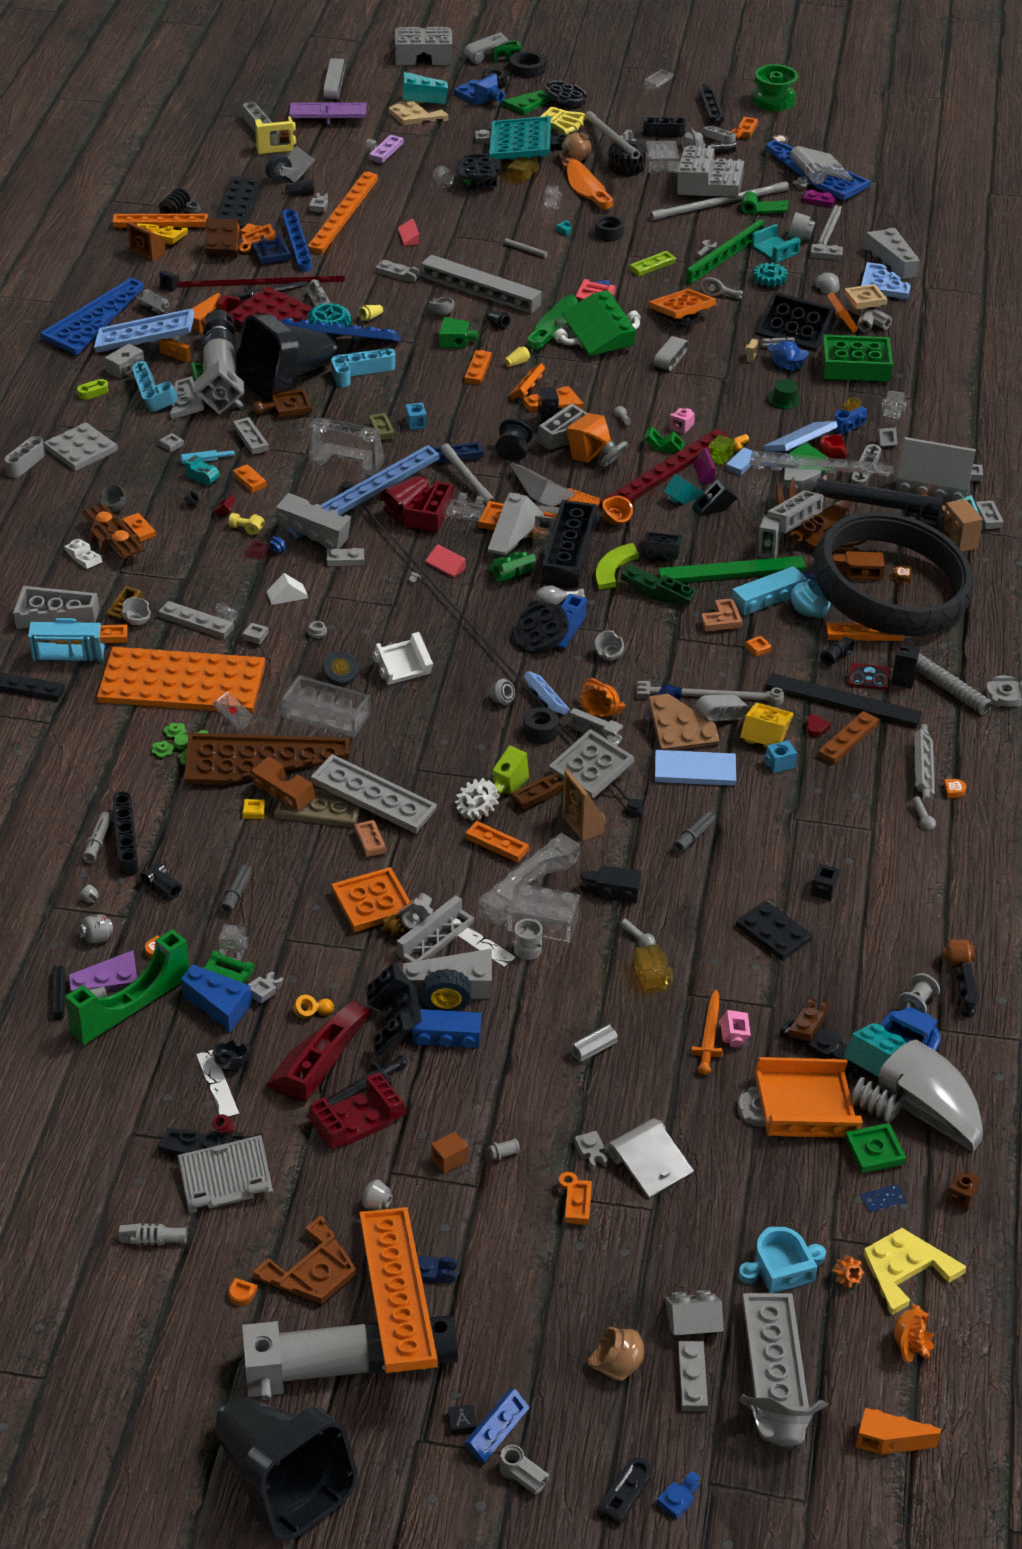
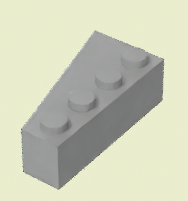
[864,228,920,279]
[275,493,351,549]
[403,949,492,999]

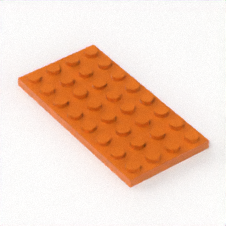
[97,647,266,714]

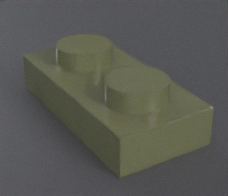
[369,413,395,440]

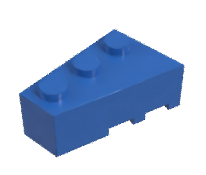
[181,964,252,1034]

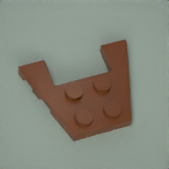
[252,1215,356,1304]

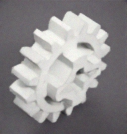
[455,778,500,821]

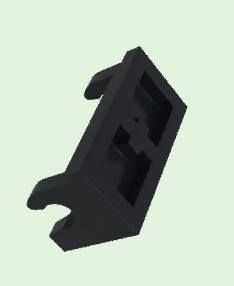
[891,645,920,688]

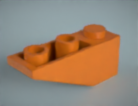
[856,1408,941,1454]

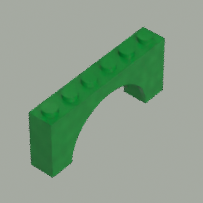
[65,929,189,1045]

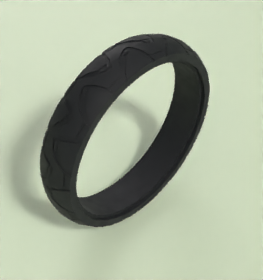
[813,512,974,637]

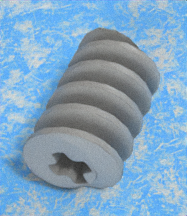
[852,1077,904,1123]

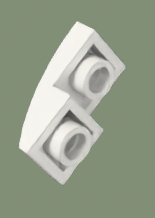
[64,539,102,569]

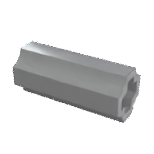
[570,1025,618,1062]

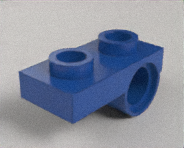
[834,406,867,435]

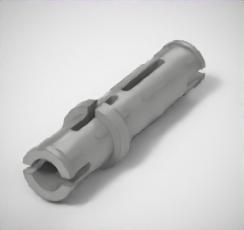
[82,812,113,863]

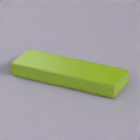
[629,251,676,277]

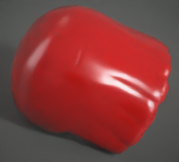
[818,434,847,461]

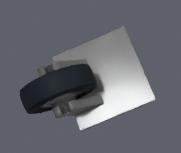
[265,146,315,183]

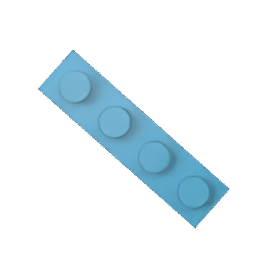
[732,566,807,615]

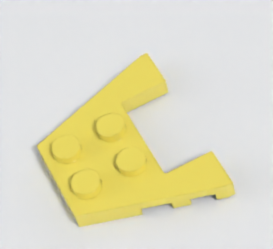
[863,1228,967,1315]

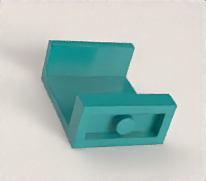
[751,224,801,263]

